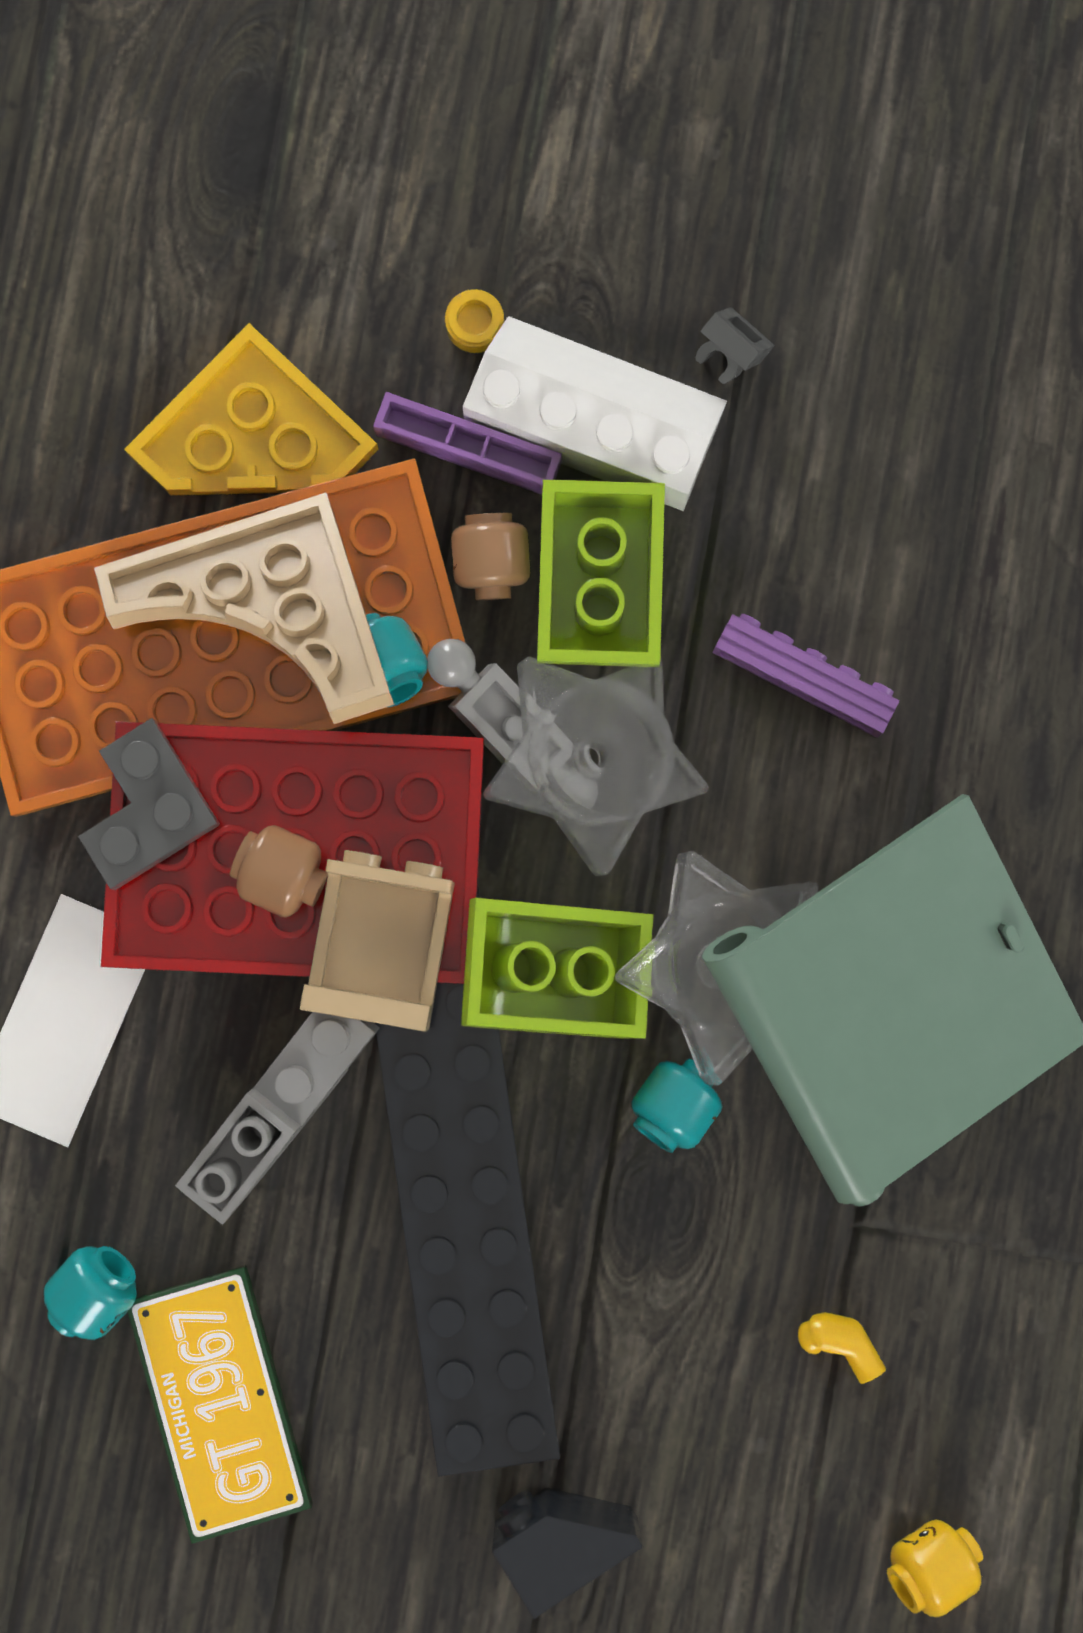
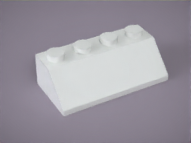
[463,316,727,511]

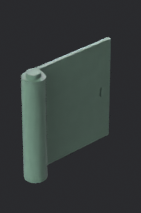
[702,794,1083,1206]

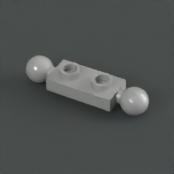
[427,639,597,816]

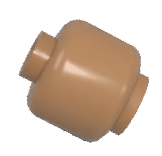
[451,513,530,600]
[230,825,328,917]

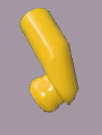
[798,1312,886,1384]

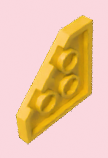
[124,323,379,495]

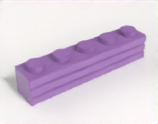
[373,392,562,494]
[712,614,900,738]

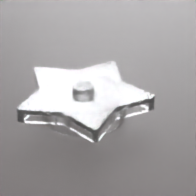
[483,657,709,876]
[615,851,818,1086]

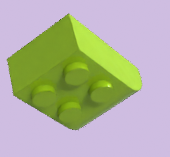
[537,480,665,667]
[461,898,653,1039]

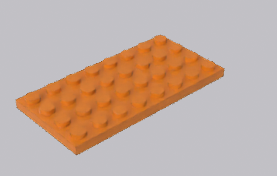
[0,458,465,817]

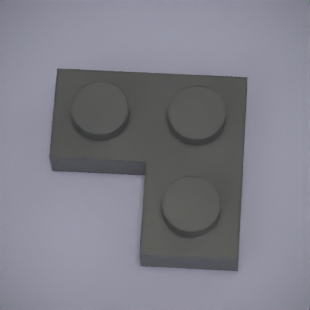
[78,718,220,890]

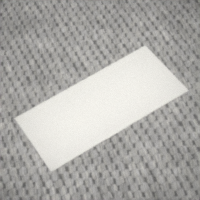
[0,894,145,1147]

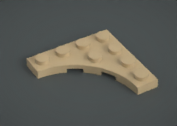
[94,492,394,724]

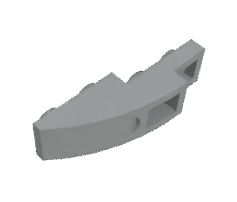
[175,1012,380,1225]

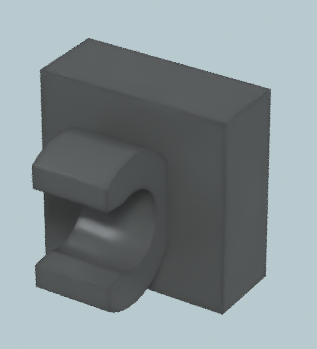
[695,307,775,384]

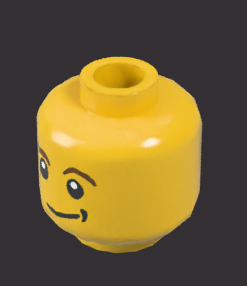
[887,1519,983,1617]

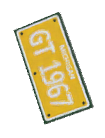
[128,1265,313,1544]

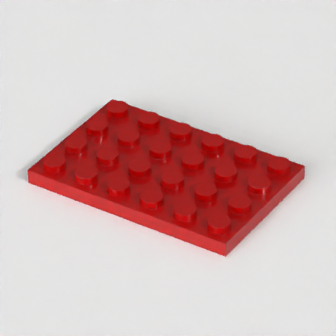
[101,721,484,984]

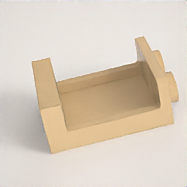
[300,850,455,1032]

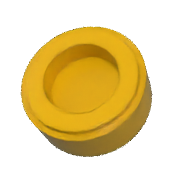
[445,289,504,353]

